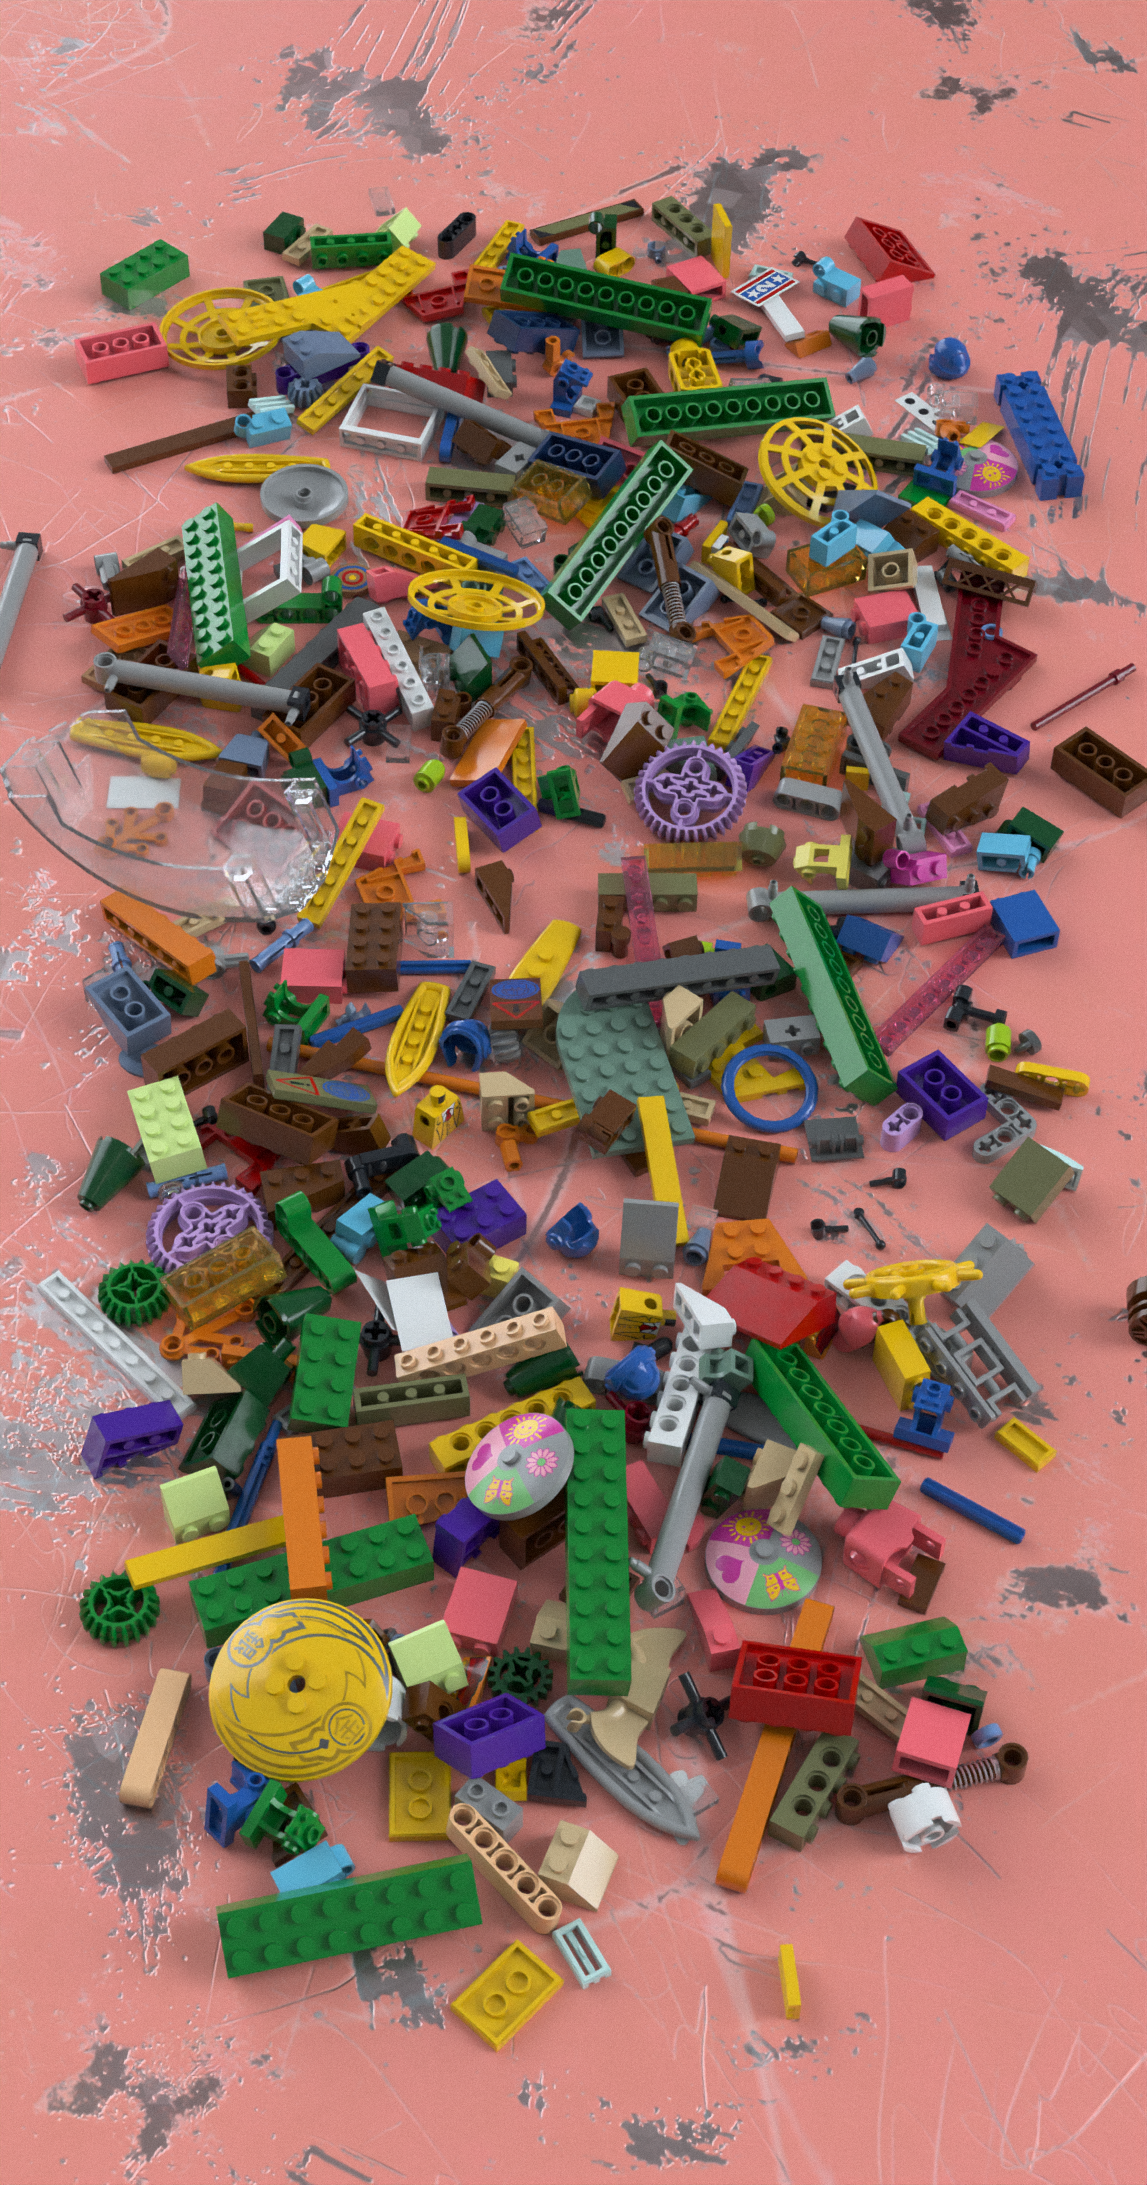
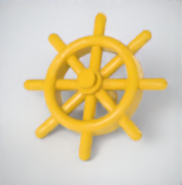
[843,1259,983,1325]

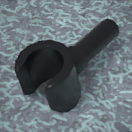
[792,251,817,267]
[588,606,614,632]
[645,673,668,697]
[193,1105,218,1127]
[869,1168,907,1189]
[810,1219,849,1240]

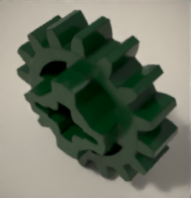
[488,1647,553,1708]

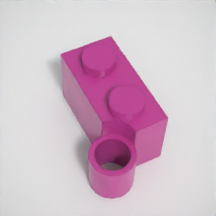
[882,849,947,886]

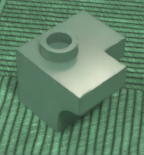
[699,1348,753,1392]

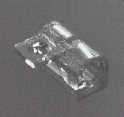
[419,646,451,703]

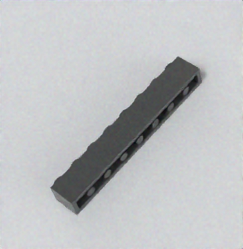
[251,596,380,722]
[575,944,780,1011]

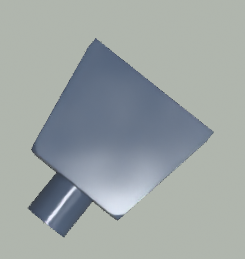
[218,730,270,782]

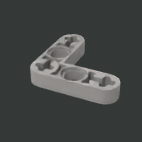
[972,1083,1037,1164]

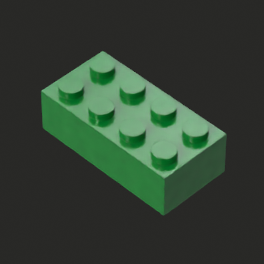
[100,239,190,311]
[287,1313,362,1433]

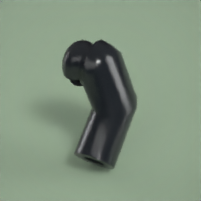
[632,1337,673,1361]

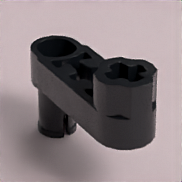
[344,1133,420,1198]

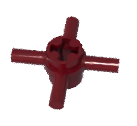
[63,583,115,624]
[605,1391,658,1444]

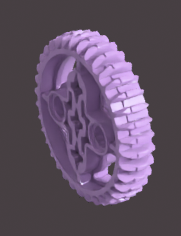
[634,740,747,846]
[146,1181,274,1292]

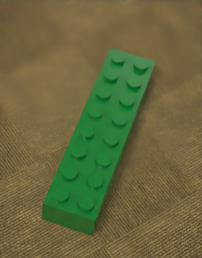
[745,1339,901,1510]
[188,1514,434,1649]
[215,1854,483,1979]

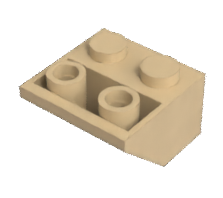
[479,1071,535,1131]
[739,1439,797,1511]

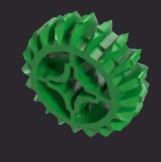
[98,1259,173,1328]
[79,1569,160,1648]

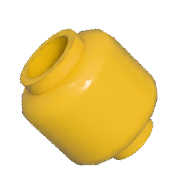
[569,688,597,718]

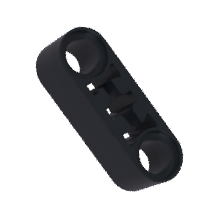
[437,212,476,260]

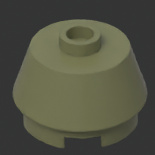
[739,822,786,867]

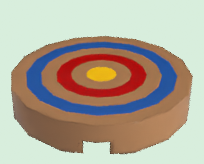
[331,563,370,598]

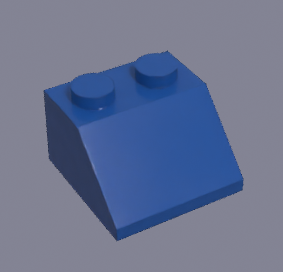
[836,915,904,965]

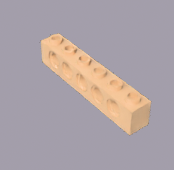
[394,1306,567,1382]

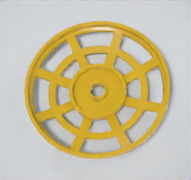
[159,287,281,370]
[758,417,878,528]
[407,569,545,631]

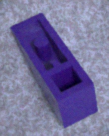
[725,745,776,792]

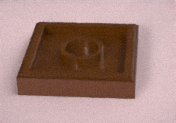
[770,592,833,640]

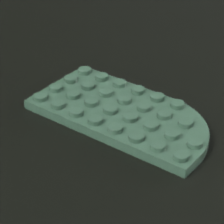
[555,990,695,1159]

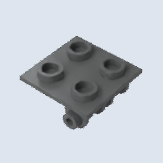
[804,1116,864,1162]

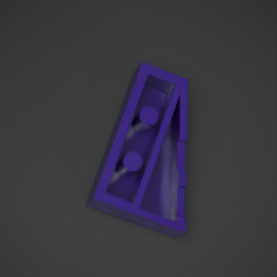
[944,711,1030,775]
[81,1400,184,1480]
[432,1497,499,1579]

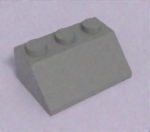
[939,1223,1035,1318]

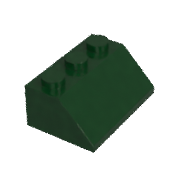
[178,1390,270,1482]

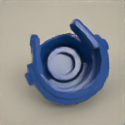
[928,337,970,380]
[439,1019,492,1072]
[545,1202,599,1259]
[604,1345,660,1401]

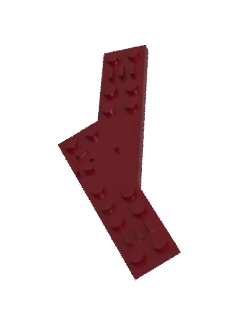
[898,573,1038,761]

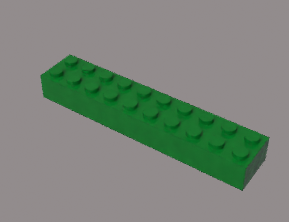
[500,252,712,348]
[621,377,836,447]
[541,440,693,631]
[181,502,251,668]
[769,886,898,1106]
[564,1409,632,1696]

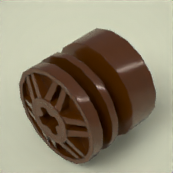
[1126,1276,1147,1346]

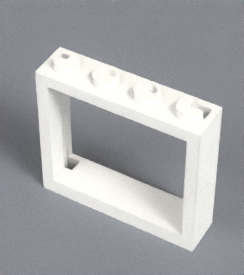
[339,383,444,462]
[237,520,303,624]

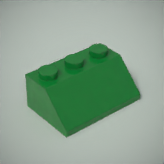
[859,1616,968,1689]

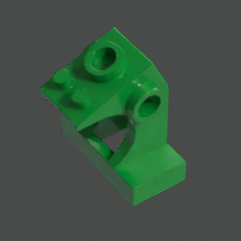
[657,692,713,740]
[537,765,581,820]
[262,980,330,1046]
[418,1166,473,1213]
[368,1200,442,1259]
[239,1779,325,1856]

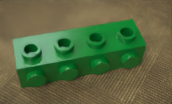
[310,232,393,269]

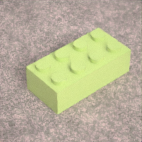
[127,1076,208,1184]

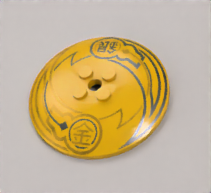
[209,1598,393,1783]

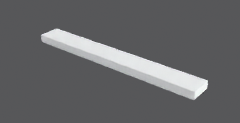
[36,1270,197,1420]

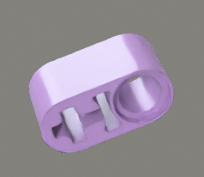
[880,1103,923,1152]

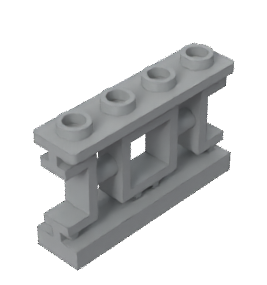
[915,1298,1041,1429]

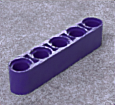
[275,342,370,395]

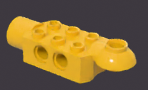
[668,338,723,392]

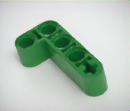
[255,575,343,624]
[275,1190,357,1295]

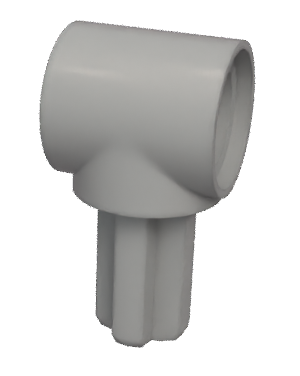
[302,553,330,585]
[206,946,250,980]

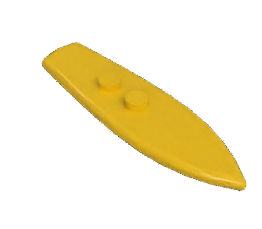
[184,454,331,483]
[70,717,223,761]
[508,919,582,1006]
[385,982,451,1098]

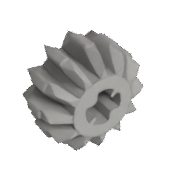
[489,1023,522,1063]

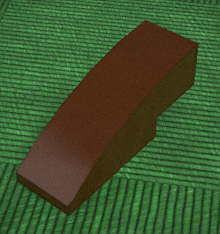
[297,1027,372,1079]

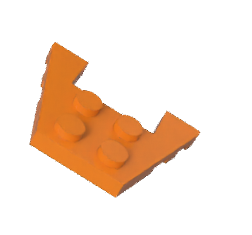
[533,401,615,444]
[692,614,774,679]
[355,848,447,922]
[702,1218,808,1296]

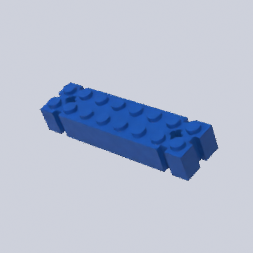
[993,371,1085,501]

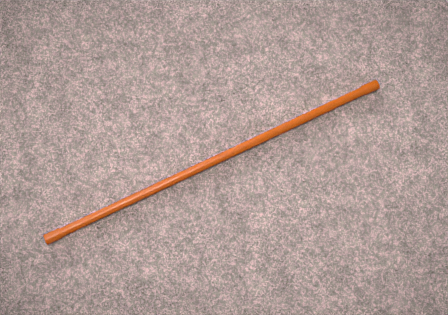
[266,1037,799,1164]

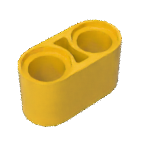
[593,247,635,277]

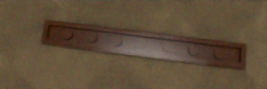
[104,411,255,474]
[250,1171,397,1300]

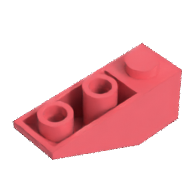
[366,566,440,604]

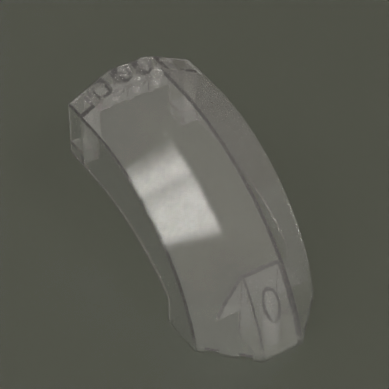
[0,709,340,923]

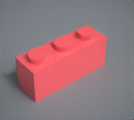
[911,891,993,946]
[626,1460,669,1554]

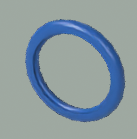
[721,1044,818,1133]

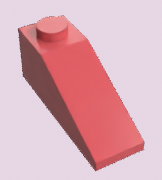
[687,1588,741,1672]

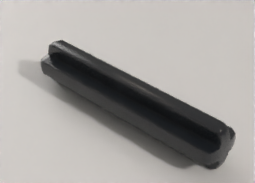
[537,798,606,828]

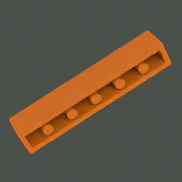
[100,887,217,986]
[276,1436,333,1601]

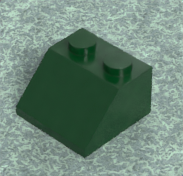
[446,633,492,702]
[921,1675,988,1736]

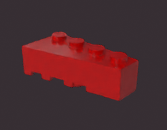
[389,361,486,403]

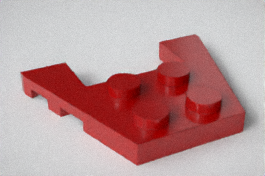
[400,269,469,323]
[400,495,476,540]
[196,1123,281,1196]

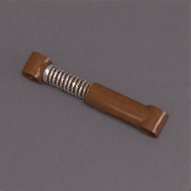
[644,516,696,653]
[440,656,533,759]
[835,1742,1029,1826]

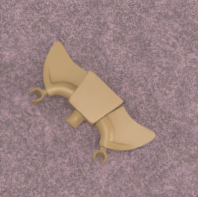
[565,1628,687,1770]

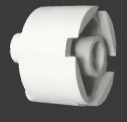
[888,1783,962,1853]

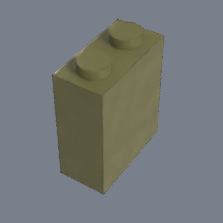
[989,1137,1075,1224]

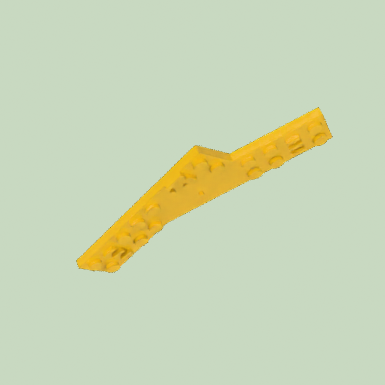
[219,245,436,347]

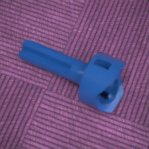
[711,340,764,370]

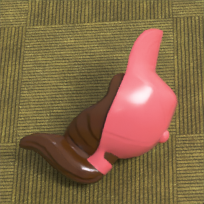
[832,1306,911,1353]

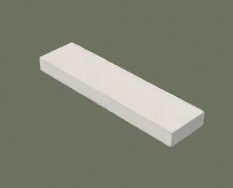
[760,295,805,342]
[913,565,947,631]

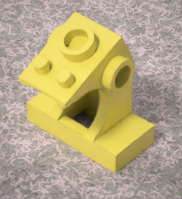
[793,834,853,890]

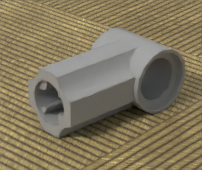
[94,552,120,591]

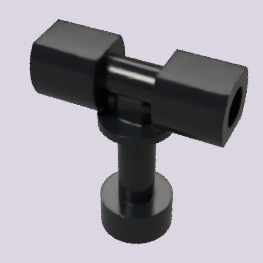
[943,985,1008,1032]

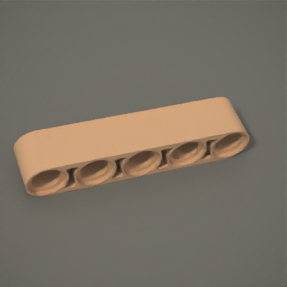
[119,1668,192,1809]
[446,1803,562,1935]

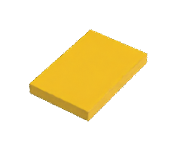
[710,203,732,278]
[389,1751,451,1842]
[450,1939,564,2052]

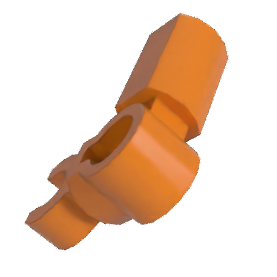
[542,335,575,376]
[935,419,970,442]
[495,1123,538,1172]

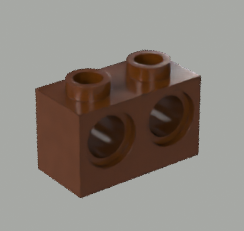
[226,365,257,409]

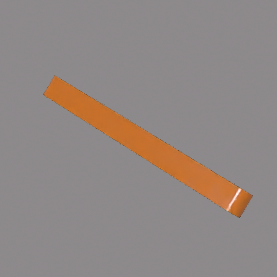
[715,1598,835,1893]

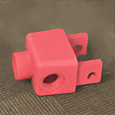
[576,680,655,744]
[834,1500,946,1599]

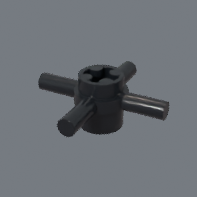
[344,705,403,748]
[359,1305,401,1377]
[670,1671,730,1761]

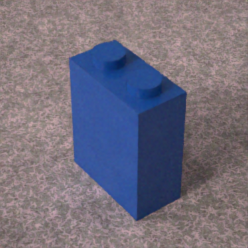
[990,889,1060,959]

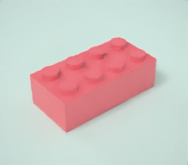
[74,322,169,384]
[337,623,399,714]

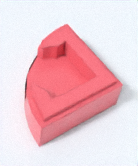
[686,1514,705,1552]

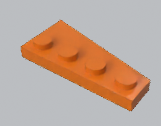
[385,1471,468,1527]

